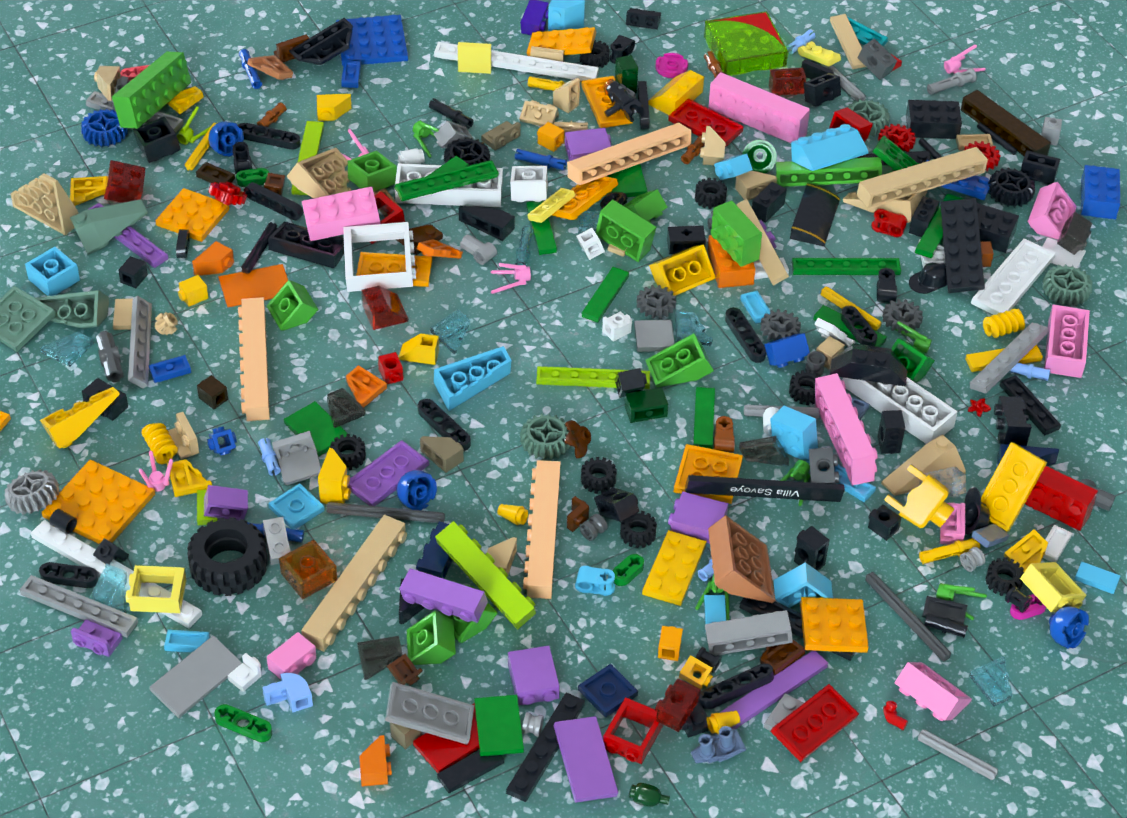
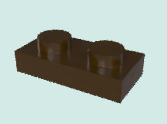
[196,162,235,184]

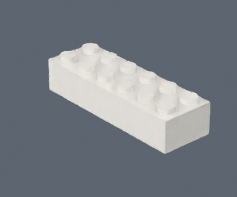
[395,164,503,207]
[843,377,958,444]

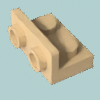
[519,100,559,126]
[168,412,199,459]

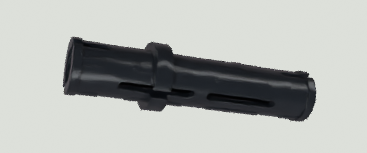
[429,98,474,129]

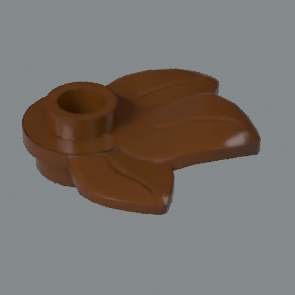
[564,420,591,459]

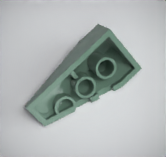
[70,199,148,255]
[35,290,109,329]

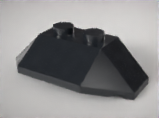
[289,18,353,65]
[830,343,907,387]

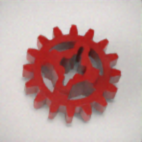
[878,124,916,152]
[963,141,1001,172]
[208,182,247,205]

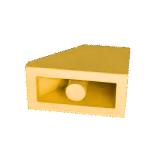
[317,94,352,121]

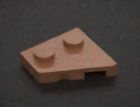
[247,55,293,80]

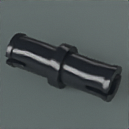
[924,613,968,638]

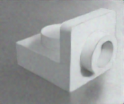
[228,653,262,692]

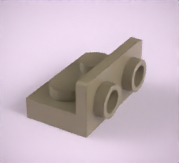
[481,121,521,150]

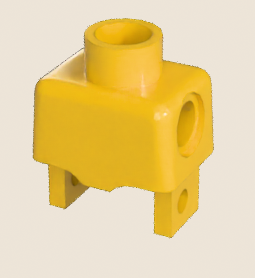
[884,464,954,528]

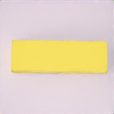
[527,188,575,223]

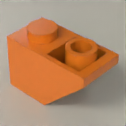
[359,735,392,786]

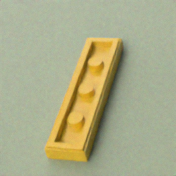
[965,344,1043,372]

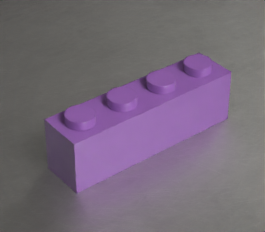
[399,568,488,623]

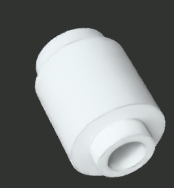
[398,148,425,165]
[763,407,779,436]

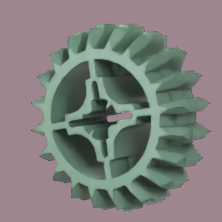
[848,99,890,137]
[1043,264,1093,307]
[520,413,570,461]

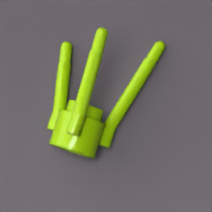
[177,106,211,145]

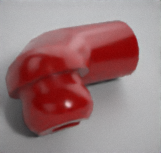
[883,700,908,730]

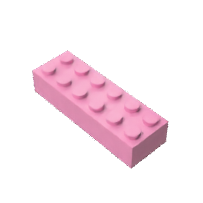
[708,72,810,143]
[815,373,878,486]

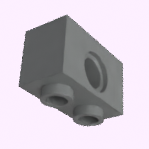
[857,38,897,80]
[809,447,839,484]

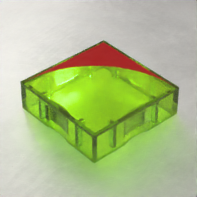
[704,11,788,76]

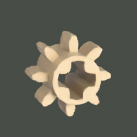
[155,312,178,335]

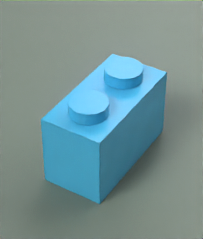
[714,154,753,180]

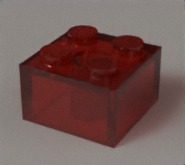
[104,160,146,203]

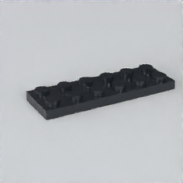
[940,198,985,293]

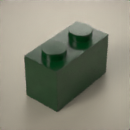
[615,55,638,94]
[625,388,668,423]

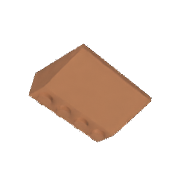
[708,515,776,603]

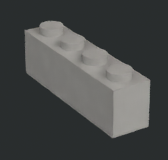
[704,610,793,656]

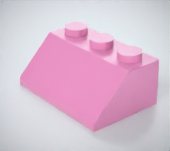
[1028,182,1077,241]
[895,662,972,721]

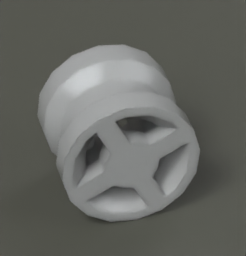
[960,547,986,572]
[522,712,544,737]

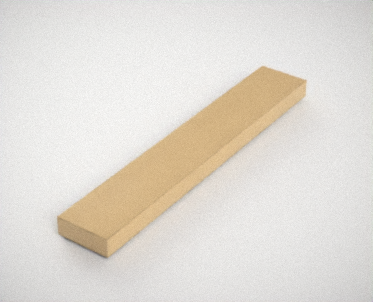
[736,199,789,286]

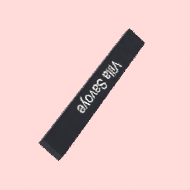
[685,475,845,502]

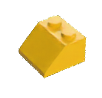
[318,448,351,504]

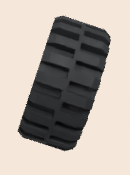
[187,517,268,596]

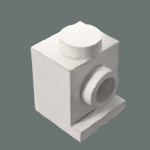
[576,228,605,260]
[602,311,632,342]

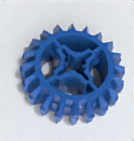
[81,108,128,148]

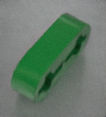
[236,168,269,187]
[613,554,644,586]

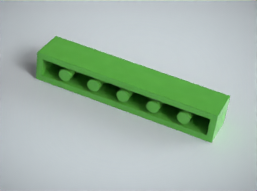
[776,157,882,187]

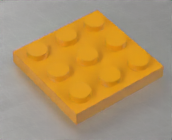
[155,188,230,242]
[674,444,743,504]
[800,597,869,653]

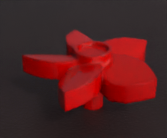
[968,398,991,417]

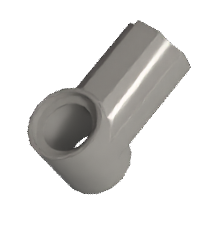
[460,234,497,265]

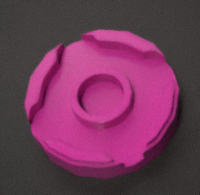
[655,53,688,78]

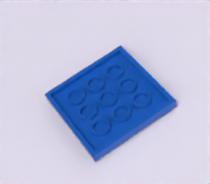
[336,15,408,66]

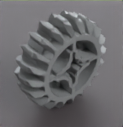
[4,469,59,515]

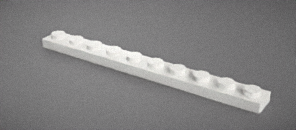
[434,42,599,81]
[31,520,202,629]

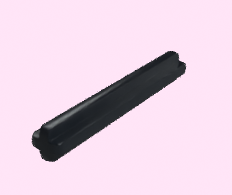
[241,222,277,274]

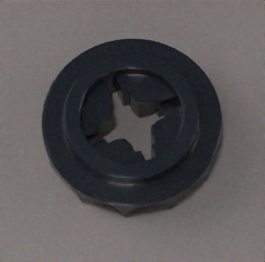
[600,192,628,209]

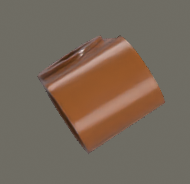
[714,416,735,453]

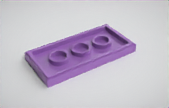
[348,440,429,506]
[554,716,618,803]

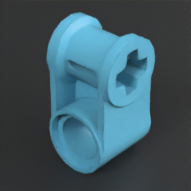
[575,566,615,596]

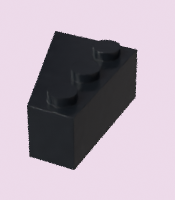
[994,396,1032,446]

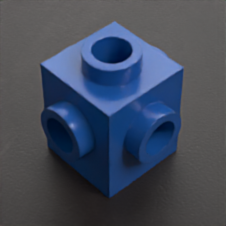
[207,426,237,456]

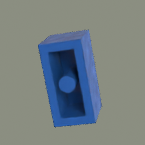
[764,333,810,368]

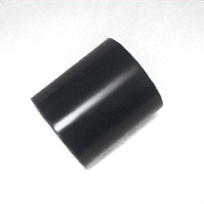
[49,509,77,534]

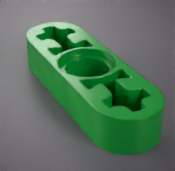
[214,704,272,742]

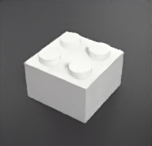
[510,166,548,202]

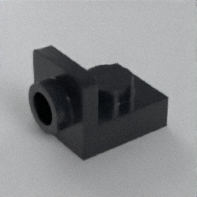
[93,538,129,565]

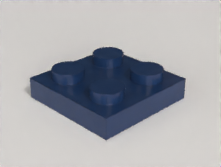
[578,664,638,718]

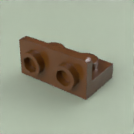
[274,34,309,62]

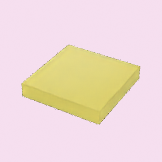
[457,42,491,74]

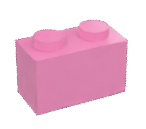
[267,632,317,679]

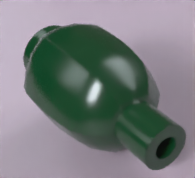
[629,783,670,807]

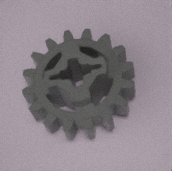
[636,285,676,319]
[882,299,923,333]
[760,309,801,341]

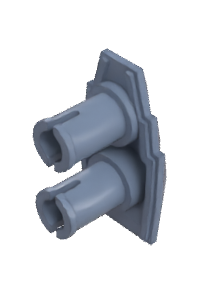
[691,726,746,763]

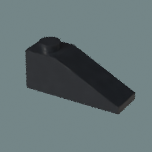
[459,206,515,241]

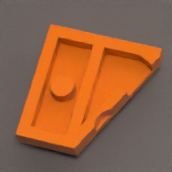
[417,239,463,259]
[346,365,387,409]

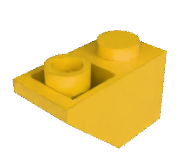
[398,334,439,365]

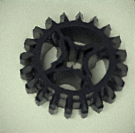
[444,138,490,166]
[988,167,1035,208]

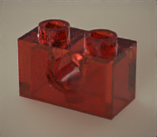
[769,68,806,96]
[655,678,701,732]

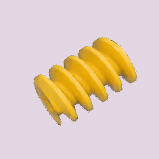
[983,309,1025,338]
[142,423,178,465]

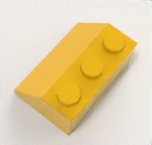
[648,70,704,115]
[649,244,716,295]

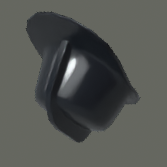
[909,262,947,294]
[964,487,990,535]

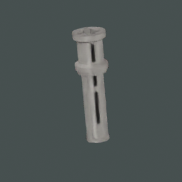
[927,68,977,95]

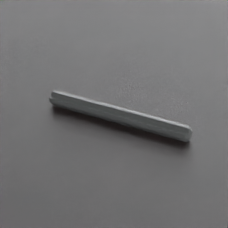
[326,502,445,523]
[865,572,951,661]

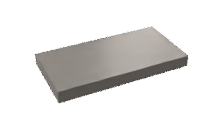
[150,635,242,718]
[385,682,474,744]

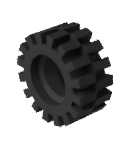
[580,40,610,68]
[695,178,727,209]
[789,370,822,405]
[330,434,366,470]
[581,457,617,494]
[620,510,657,548]
[986,558,1024,596]

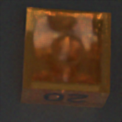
[279,539,337,600]

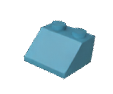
[548,0,585,31]

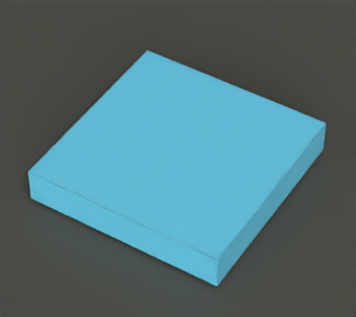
[268,483,325,529]

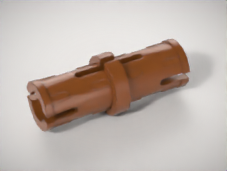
[704,51,724,78]
[257,102,287,127]
[681,136,705,164]

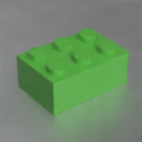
[595,199,656,262]
[711,200,762,267]

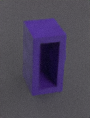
[520,0,549,35]

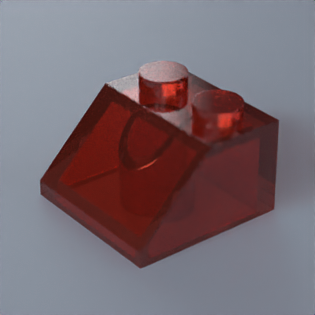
[361,286,409,330]

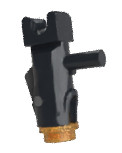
[603,79,644,122]

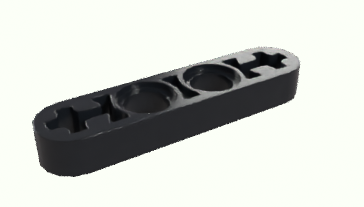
[637,81,650,129]
[237,123,301,150]
[244,182,304,221]
[725,307,766,363]
[418,399,471,451]
[698,664,774,709]

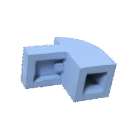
[263,673,313,713]

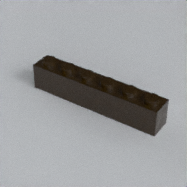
[961,90,1051,156]

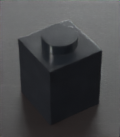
[118,256,148,288]

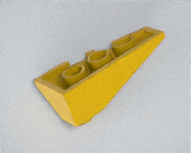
[40,387,120,449]

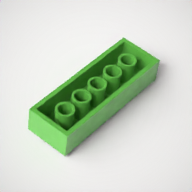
[112,51,191,129]

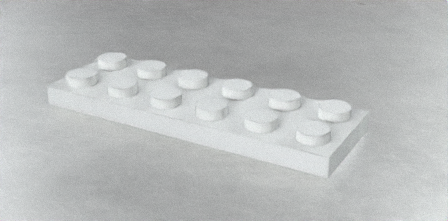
[971,238,1056,315]

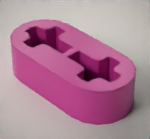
[1010,594,1047,620]

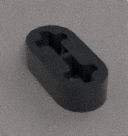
[176,229,190,258]

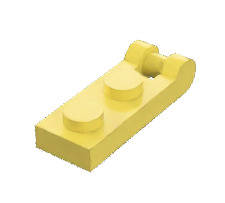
[798,41,841,66]

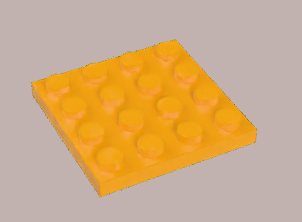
[41,459,155,544]

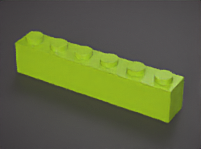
[435,521,536,630]

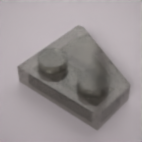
[739,436,790,466]
[357,636,403,680]

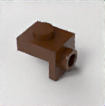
[264,173,285,196]
[567,496,589,532]
[387,653,423,686]

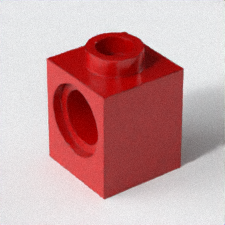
[378,352,403,384]

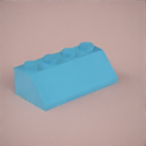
[791,124,868,171]

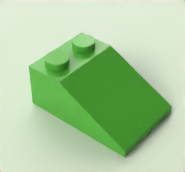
[645,333,714,387]

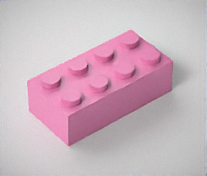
[302,187,380,241]
[1044,305,1090,378]

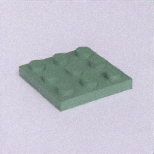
[0,286,56,352]

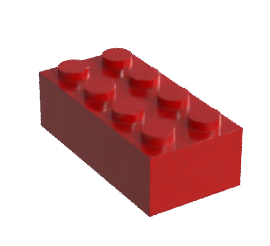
[1025,466,1098,531]

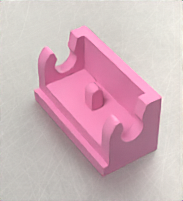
[940,503,965,545]

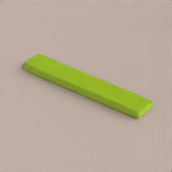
[291,121,324,195]
[536,366,650,389]

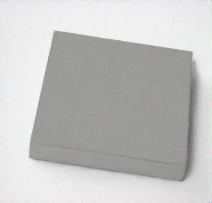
[634,320,674,352]

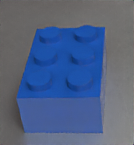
[1081,165,1120,219]

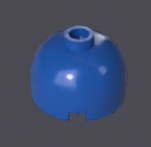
[208,121,244,157]
[397,470,437,510]
[1049,606,1089,649]

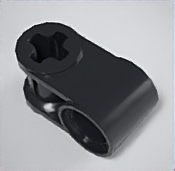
[609,35,635,64]
[233,142,253,174]
[877,268,897,302]

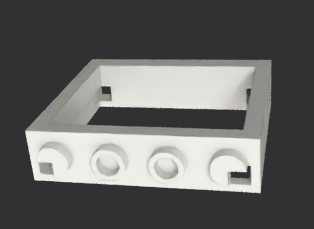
[343,222,416,292]

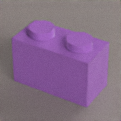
[204,485,248,521]

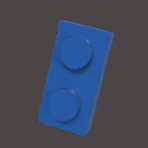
[341,61,361,88]
[148,355,191,383]

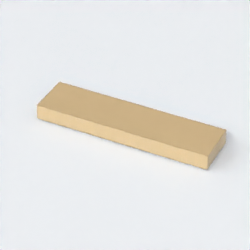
[830,14,866,69]

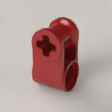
[871,209,907,238]

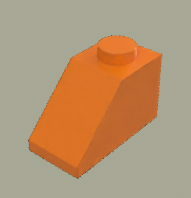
[192,241,234,276]

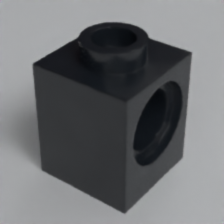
[868,505,902,541]

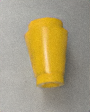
[497,504,528,525]
[707,710,740,734]

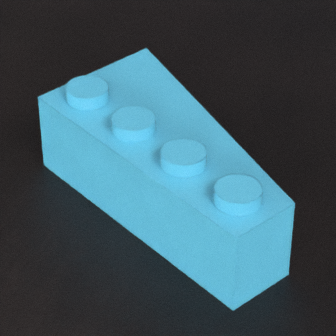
[434,346,512,411]

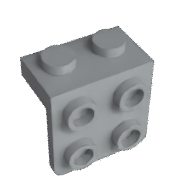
[272,431,321,485]

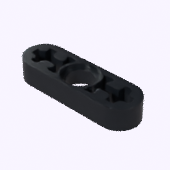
[841,306,877,346]
[39,562,99,588]

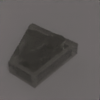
[327,388,366,428]

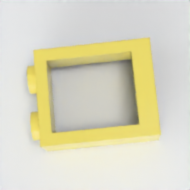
[1020,562,1087,612]
[126,565,187,613]

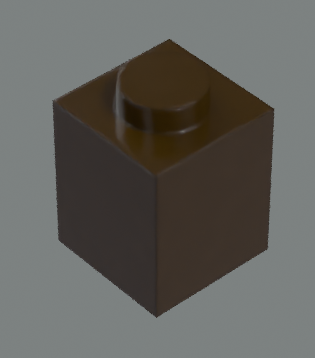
[197,375,228,410]

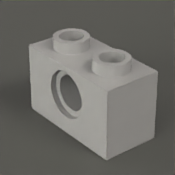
[263,517,291,565]

